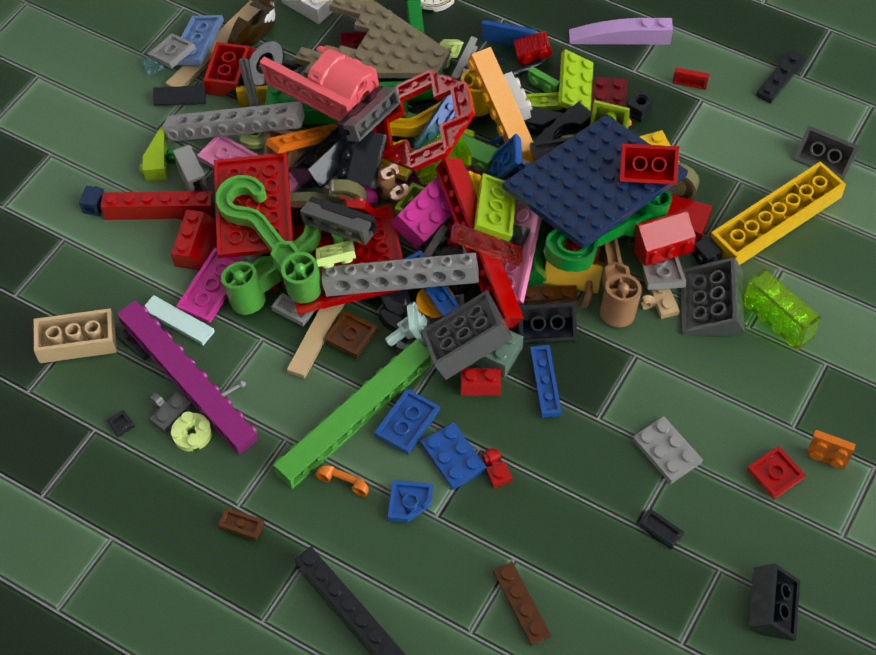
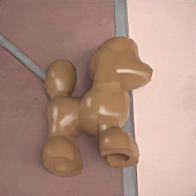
[375,163,409,201]

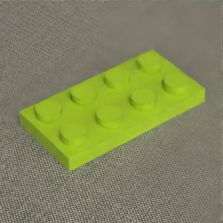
[558,49,593,111]
[474,173,516,242]

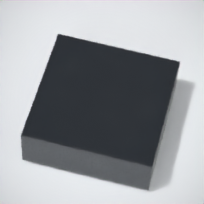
[107,410,135,437]

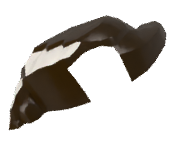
[228,0,275,47]

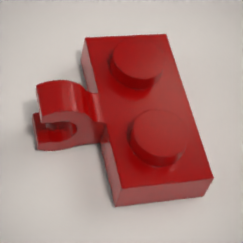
[340,196,375,216]

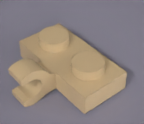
[641,288,680,319]

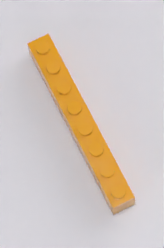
[468,47,534,164]

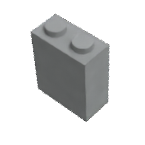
[173,145,209,191]

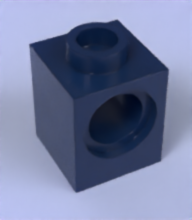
[79,185,105,216]

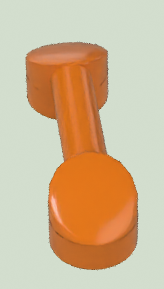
[315,466,369,497]

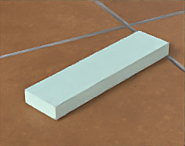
[145,295,215,346]

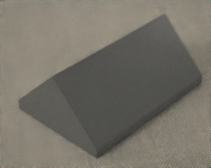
[794,126,859,180]

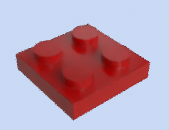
[747,446,806,500]

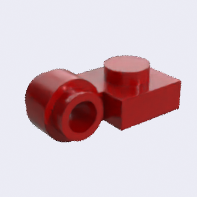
[482,448,513,488]

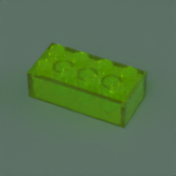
[744,268,822,351]

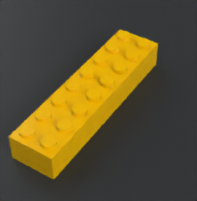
[710,161,846,265]

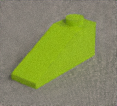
[140,127,167,181]

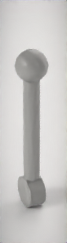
[220,380,246,396]

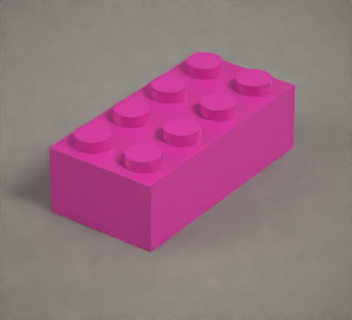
[390,176,452,249]

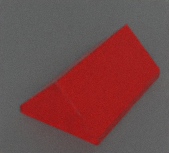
[619,143,679,185]

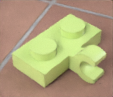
[440,39,464,69]

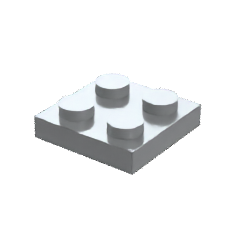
[148,33,196,69]

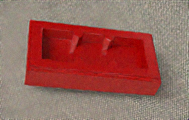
[673,67,710,90]

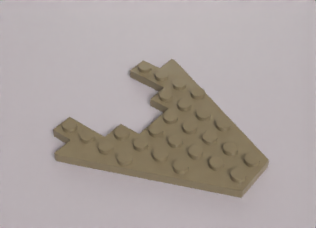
[294,0,450,78]

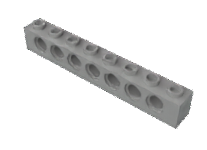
[162,101,305,142]
[322,253,479,297]

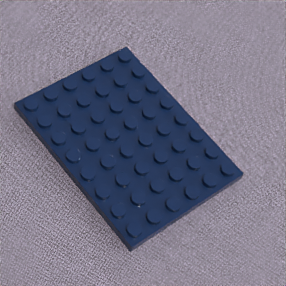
[502,114,688,249]

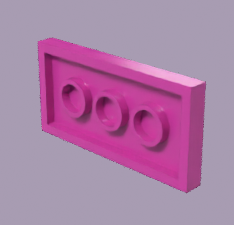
[176,248,247,324]

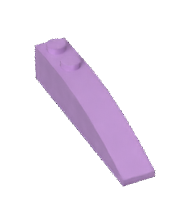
[569,18,673,45]

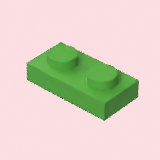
[527,66,560,93]

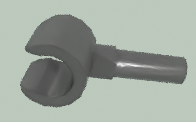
[396,338,417,353]

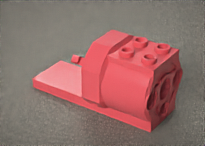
[259,46,379,122]

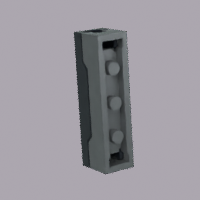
[337,86,400,142]
[300,196,377,245]

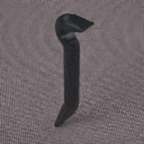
[502,56,550,77]

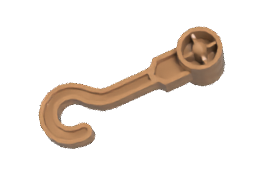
[600,236,642,327]

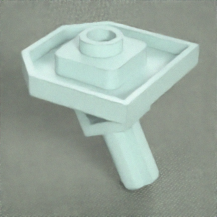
[385,302,428,348]

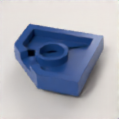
[388,480,433,523]

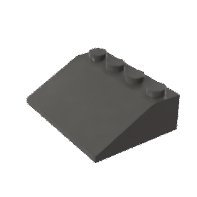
[681,257,745,336]
[422,290,513,379]

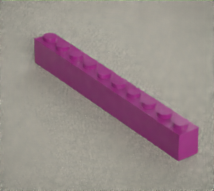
[117,300,258,456]

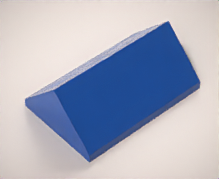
[482,20,537,46]

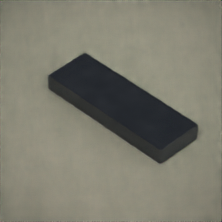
[153,86,206,106]

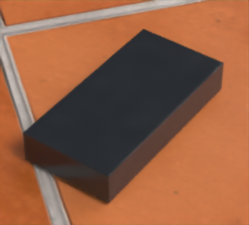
[637,508,684,550]

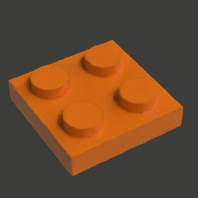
[806,430,856,470]

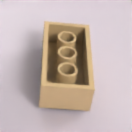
[34,308,117,363]

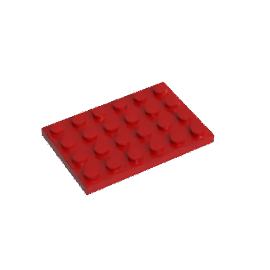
[214,152,293,259]

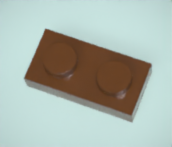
[218,507,265,541]

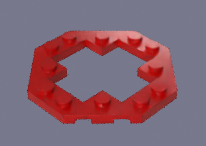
[371,70,475,171]

